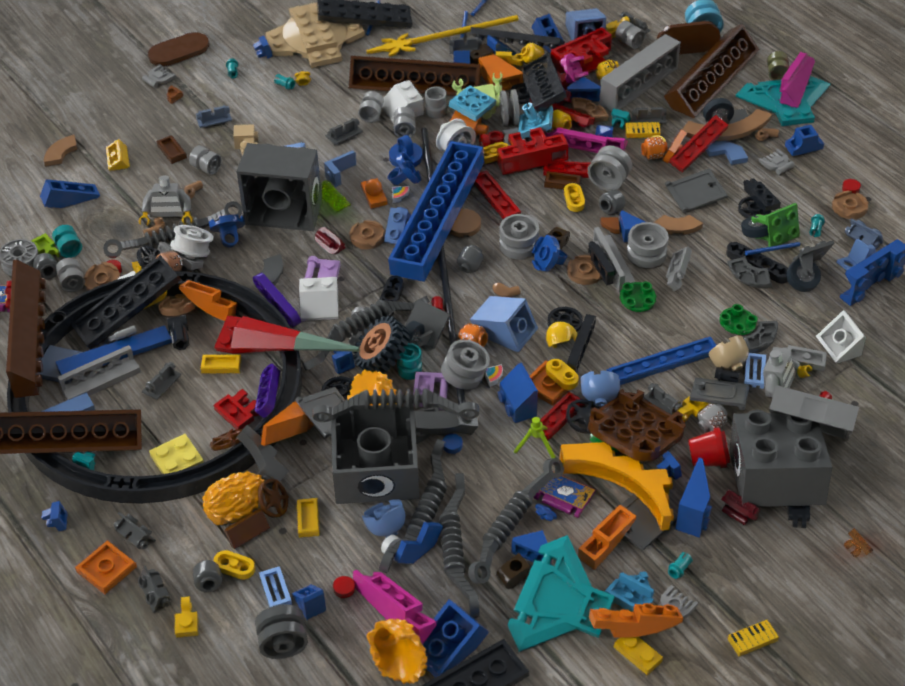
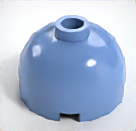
[581,371,620,406]
[362,499,406,538]

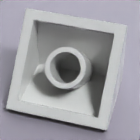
[816,310,866,363]

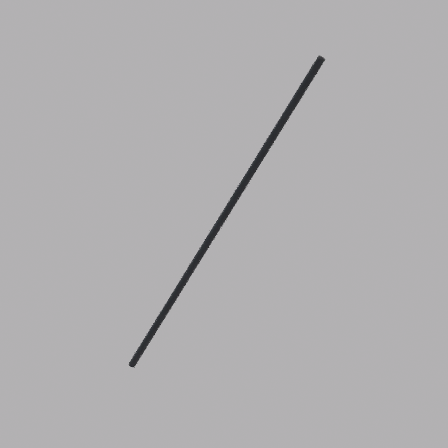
[421,127,466,405]

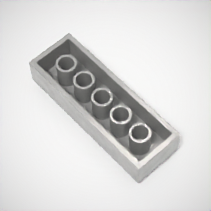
[600,34,681,112]

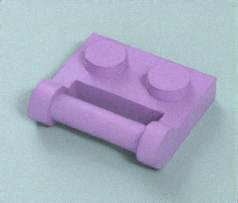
[305,256,340,278]
[413,372,450,410]

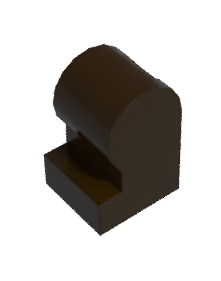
[470,43,494,64]
[547,227,570,250]
[496,553,531,589]

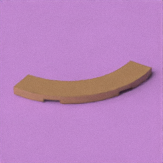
[682,109,772,141]

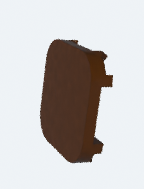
[588,389,686,461]

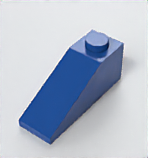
[531,14,563,55]
[40,179,100,208]

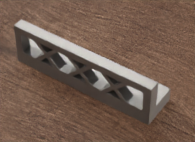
[593,227,636,292]
[57,345,141,400]

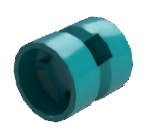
[52,225,83,258]
[396,343,422,380]

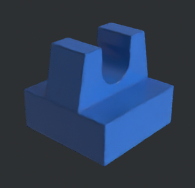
[253,36,273,59]
[332,351,355,374]
[657,451,682,480]
[41,501,68,531]

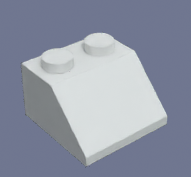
[382,80,424,124]
[299,277,339,321]

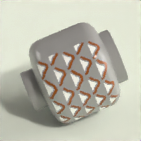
[698,403,728,432]

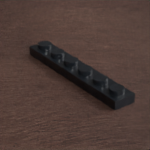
[470,27,565,49]

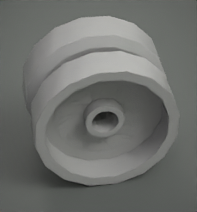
[587,146,632,191]
[499,214,539,260]
[627,222,669,268]
[441,339,490,390]

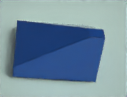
[595,125,614,137]

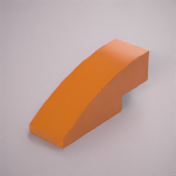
[179,280,237,321]
[578,505,637,570]

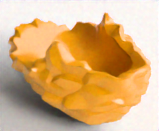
[347,369,397,406]
[202,471,266,525]
[366,619,427,684]

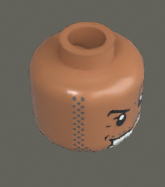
[156,251,182,271]

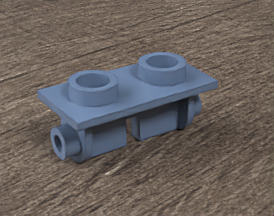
[196,105,232,128]
[845,218,883,249]

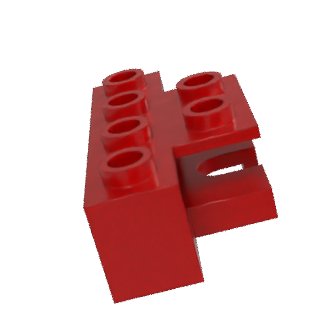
[551,27,612,74]
[497,127,568,175]

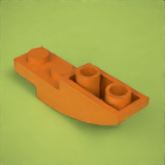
[589,603,683,638]

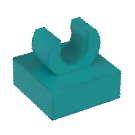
[611,108,631,129]
[72,451,96,471]

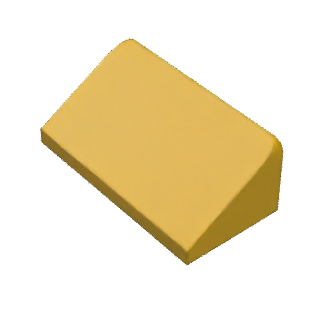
[106,139,130,171]

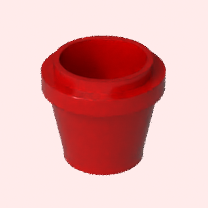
[688,427,730,468]

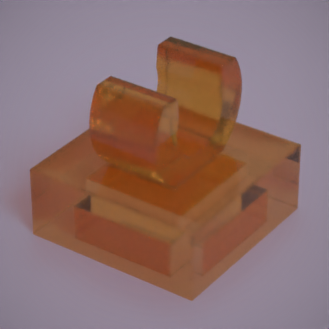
[844,528,873,557]

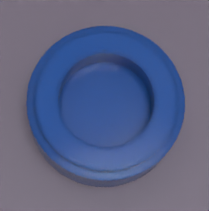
[443,434,463,454]

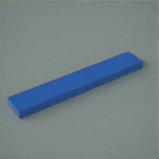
[55,325,172,375]
[606,336,716,385]

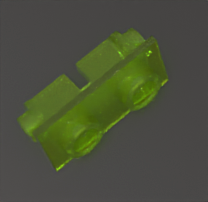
[321,180,351,212]

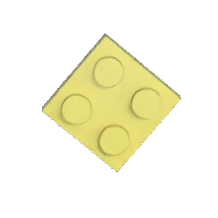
[149,434,204,474]

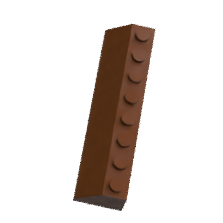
[664,24,760,118]
[348,56,482,96]
[6,259,47,398]
[0,409,142,454]

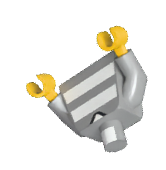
[139,175,193,226]
[763,350,813,397]

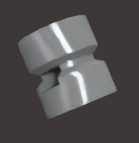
[615,20,646,49]
[425,87,447,119]
[358,91,384,123]
[394,107,415,138]
[189,145,222,175]
[56,258,85,292]

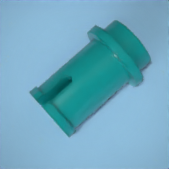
[226,58,239,79]
[274,74,296,90]
[809,214,825,237]
[668,552,693,579]

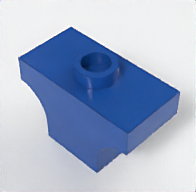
[785,125,824,156]

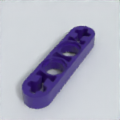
[253,272,301,328]
[255,363,280,418]

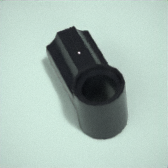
[167,314,190,350]

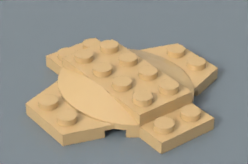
[265,3,365,68]

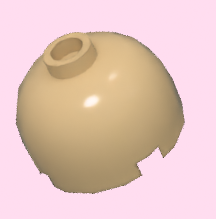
[709,335,749,371]

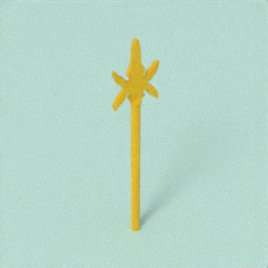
[366,15,519,57]

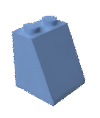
[565,8,606,41]
[470,296,538,352]

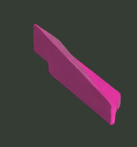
[780,52,815,108]
[545,128,628,153]
[353,570,436,645]

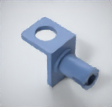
[836,239,876,270]

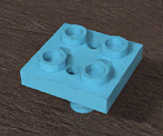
[449,85,496,121]
[518,103,553,139]

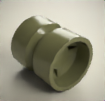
[767,51,790,80]

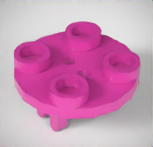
[561,53,589,84]

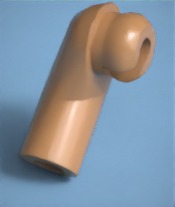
[755,128,779,141]
[184,180,203,199]
[143,217,165,237]
[492,283,521,297]

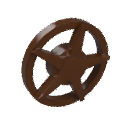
[210,429,243,451]
[258,479,289,518]

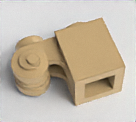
[233,124,259,155]

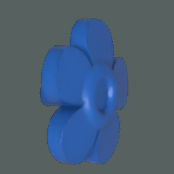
[535,504,557,521]

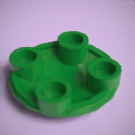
[620,281,657,312]
[719,304,758,335]

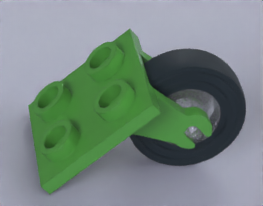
[741,203,800,247]

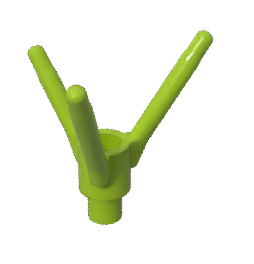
[514,417,556,458]

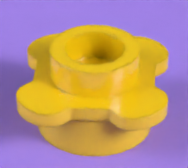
[295,71,311,86]

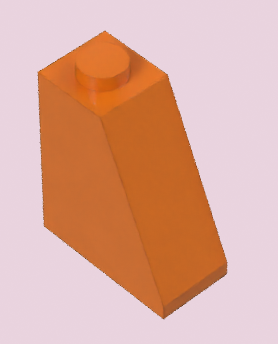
[479,54,523,91]

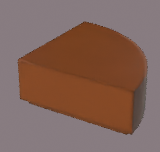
[167,85,184,104]
[600,217,620,234]

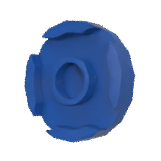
[389,135,423,167]
[388,152,422,185]
[209,214,245,248]
[532,235,568,272]

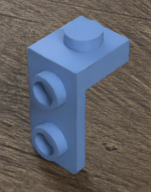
[324,151,356,187]
[384,207,411,244]

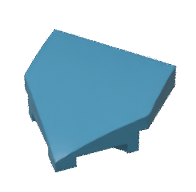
[605,572,654,612]

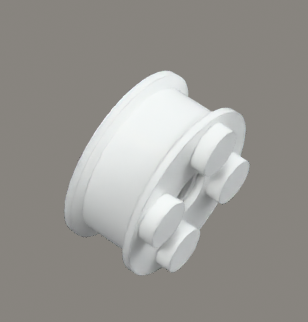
[436,119,476,152]
[170,225,214,259]

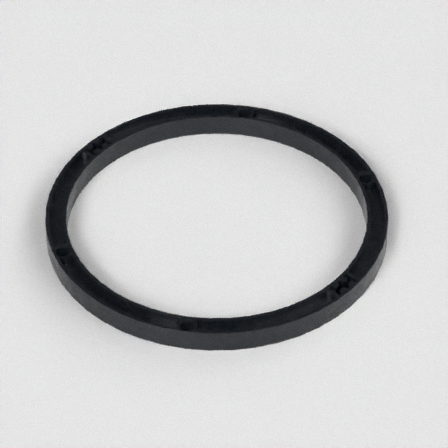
[7,271,302,504]

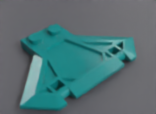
[735,76,831,126]
[507,535,615,652]

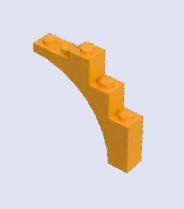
[559,442,674,531]

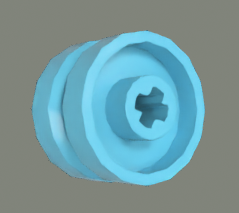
[685,0,724,32]

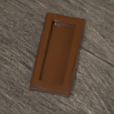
[157,135,187,164]
[544,171,581,190]
[224,509,270,549]

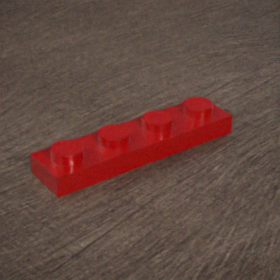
[529,98,595,127]
[669,115,728,173]
[474,170,521,219]

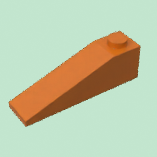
[261,401,315,446]

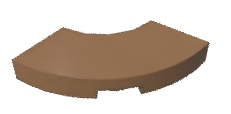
[571,98,609,122]
[44,135,77,167]
[653,215,703,235]

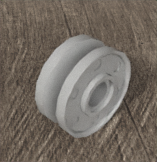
[500,89,519,126]
[0,239,38,276]

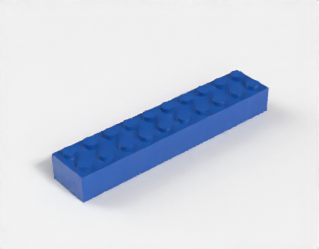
[388,141,484,282]

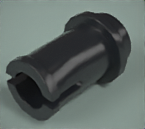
[714,366,740,383]

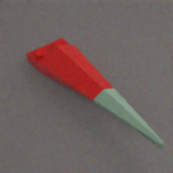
[214,315,360,354]

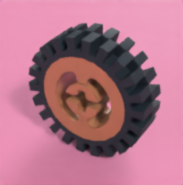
[353,316,409,374]

